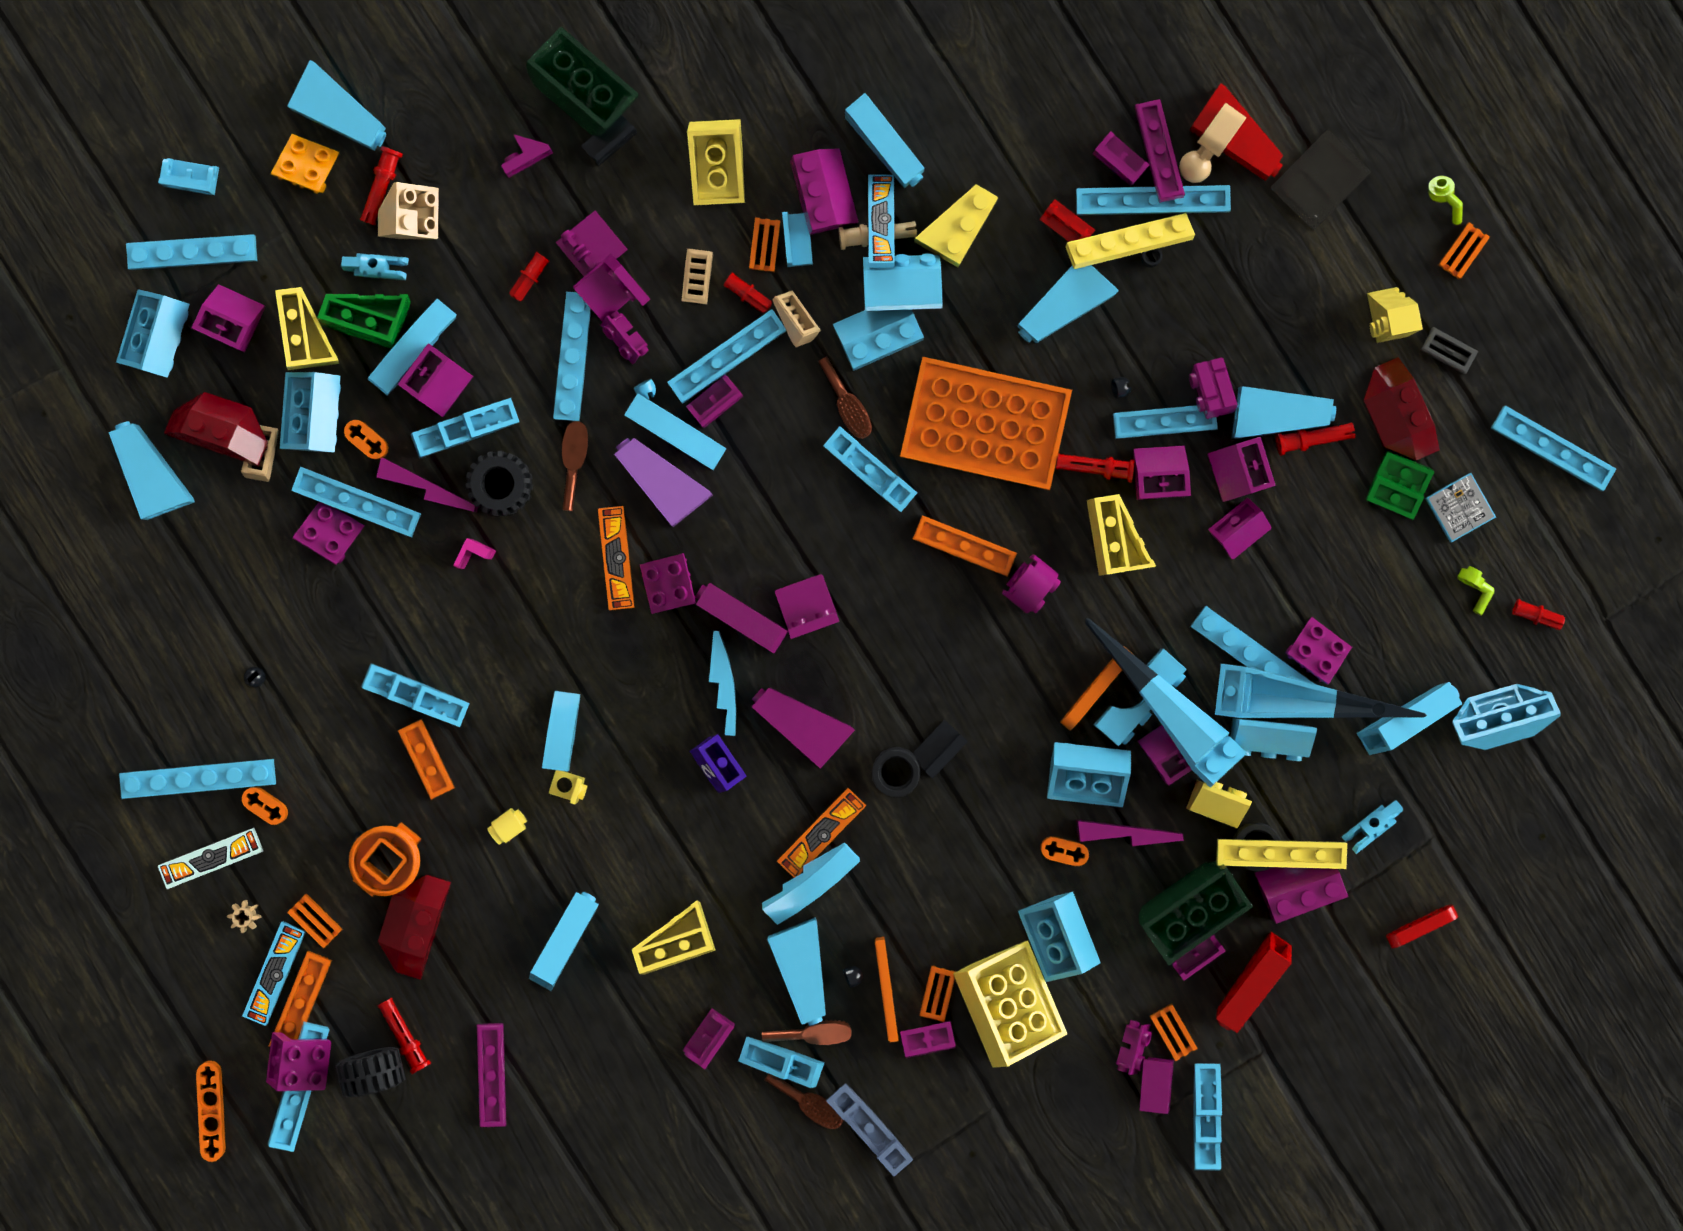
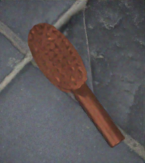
[818,357,872,439]
[562,421,588,511]
[762,1020,852,1045]
[765,1073,843,1129]

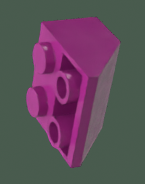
[192,284,266,352]
[398,343,474,417]
[1207,437,1276,502]
[1133,446,1191,500]
[1137,725,1192,785]

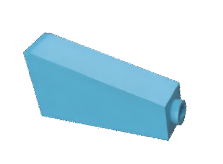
[288,60,386,151]
[845,93,924,188]
[1017,265,1119,343]
[1231,386,1336,439]
[109,421,195,520]
[1357,682,1462,755]
[529,892,599,991]
[768,917,826,1026]

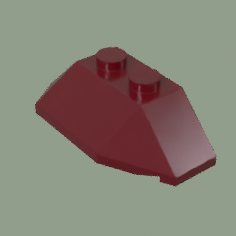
[1363,357,1440,461]
[164,392,268,466]
[378,874,451,980]

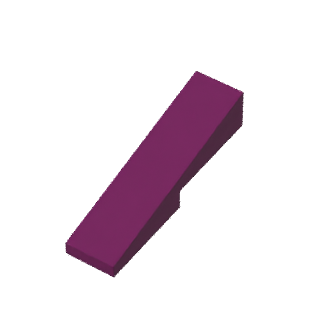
[377,457,478,512]
[1076,819,1184,846]

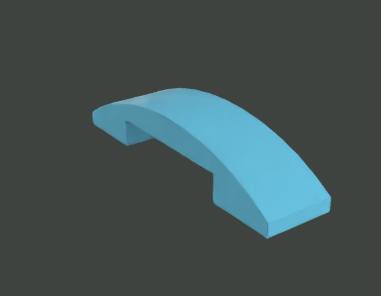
[823,426,917,512]

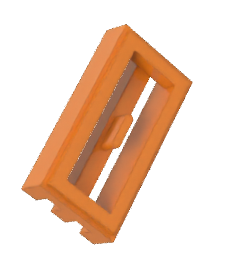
[749,217,781,272]
[1438,222,1490,279]
[287,894,343,948]
[919,965,956,1022]
[1150,1003,1198,1061]

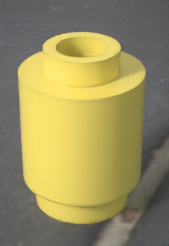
[487,808,527,845]

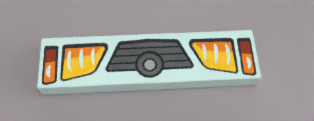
[158,828,263,889]

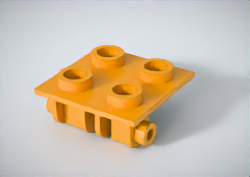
[271,134,339,194]

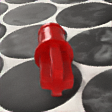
[509,252,549,301]
[723,272,772,313]
[1512,599,1565,630]

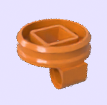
[349,822,421,897]

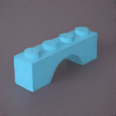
[1093,649,1187,746]

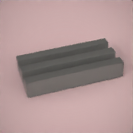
[1420,327,1478,374]

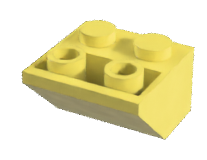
[1186,780,1252,828]

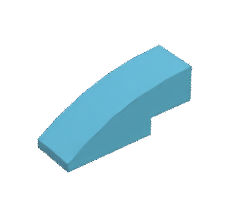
[542,691,581,772]
[738,1037,824,1088]

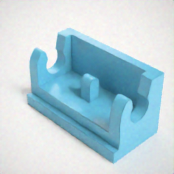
[158,158,219,195]

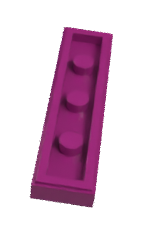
[1135,99,1185,203]
[477,1023,506,1127]

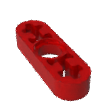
[1386,904,1458,948]

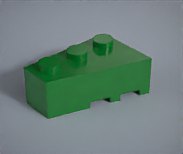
[317,294,411,349]

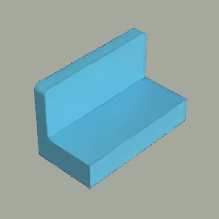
[782,212,813,267]

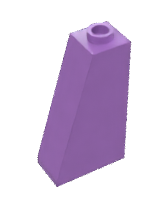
[614,438,713,527]

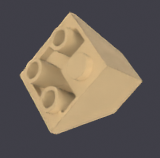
[378,182,439,239]

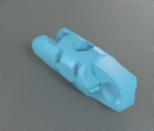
[341,253,409,280]
[1342,800,1403,854]

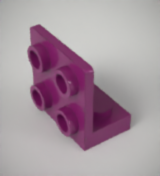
[573,254,650,322]
[775,574,839,639]
[266,1032,331,1091]

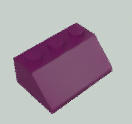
[790,148,859,235]
[1254,867,1348,924]

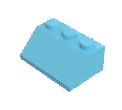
[863,253,942,311]
[116,289,190,378]
[833,310,924,371]
[280,372,341,452]
[1230,718,1317,761]
[1047,742,1131,807]
[1018,892,1101,982]

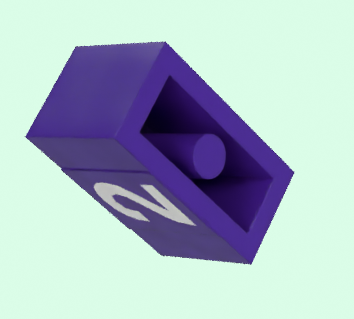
[690,734,747,793]

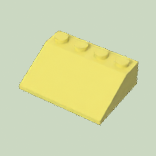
[953,941,1067,1068]

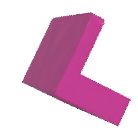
[453,538,496,569]

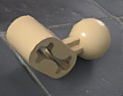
[1179,103,1247,183]

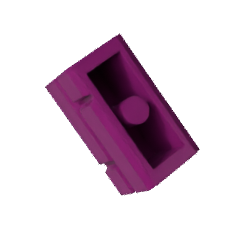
[1189,357,1238,419]

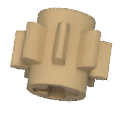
[227,900,261,933]

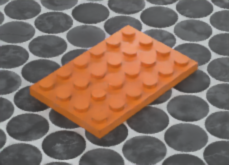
[900,357,1072,490]

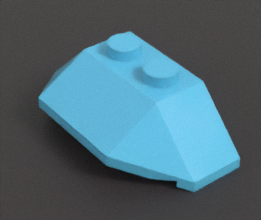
[1452,684,1561,750]

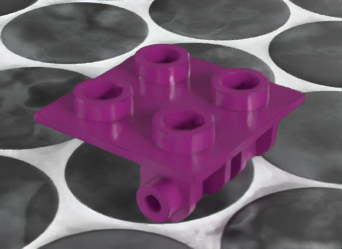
[556,210,628,276]
[293,502,364,565]
[640,553,696,614]
[1285,617,1352,685]

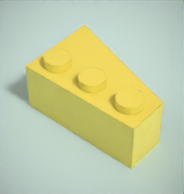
[914,185,998,267]
[275,287,339,370]
[1367,287,1423,343]
[1087,494,1156,576]
[632,900,715,975]

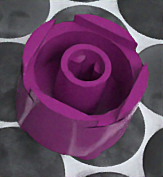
[1002,554,1061,613]

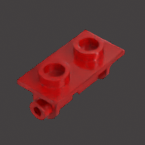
[1039,199,1095,242]

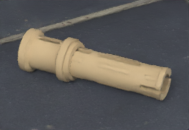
[838,221,917,250]

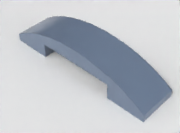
[826,1083,913,1176]

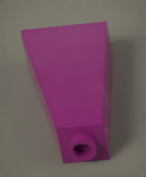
[695,583,788,653]
[752,687,855,769]

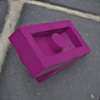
[501,135,553,178]

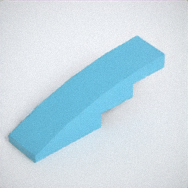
[368,299,457,395]
[625,393,726,470]
[411,398,519,458]
[709,631,737,736]
[361,663,470,727]
[762,843,860,925]
[1193,1064,1222,1171]

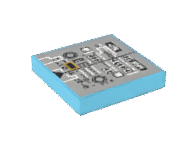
[1425,473,1496,542]

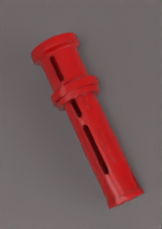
[360,146,403,226]
[1275,422,1355,456]
[1056,453,1135,483]
[378,998,431,1074]

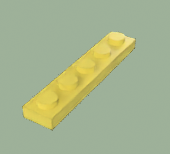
[1065,213,1195,269]
[1216,839,1347,869]

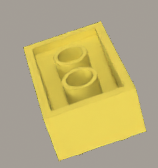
[687,119,745,205]

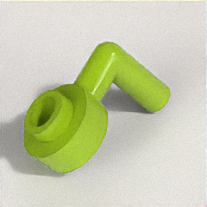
[1428,176,1463,225]
[1457,566,1494,616]

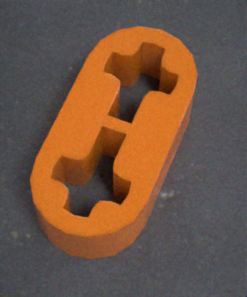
[344,420,389,460]
[242,787,288,825]
[1041,836,1089,866]

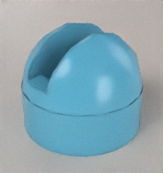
[634,379,656,400]

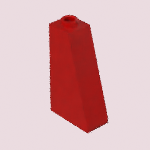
[1189,83,1283,181]
[1216,931,1292,1033]

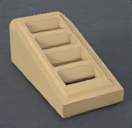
[682,249,713,305]
[772,290,821,347]
[241,425,279,482]

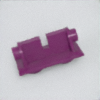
[601,311,649,365]
[1116,1020,1152,1075]

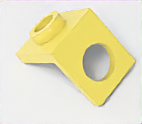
[549,770,587,805]

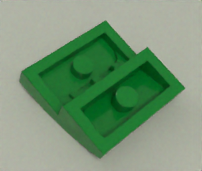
[1366,450,1434,520]

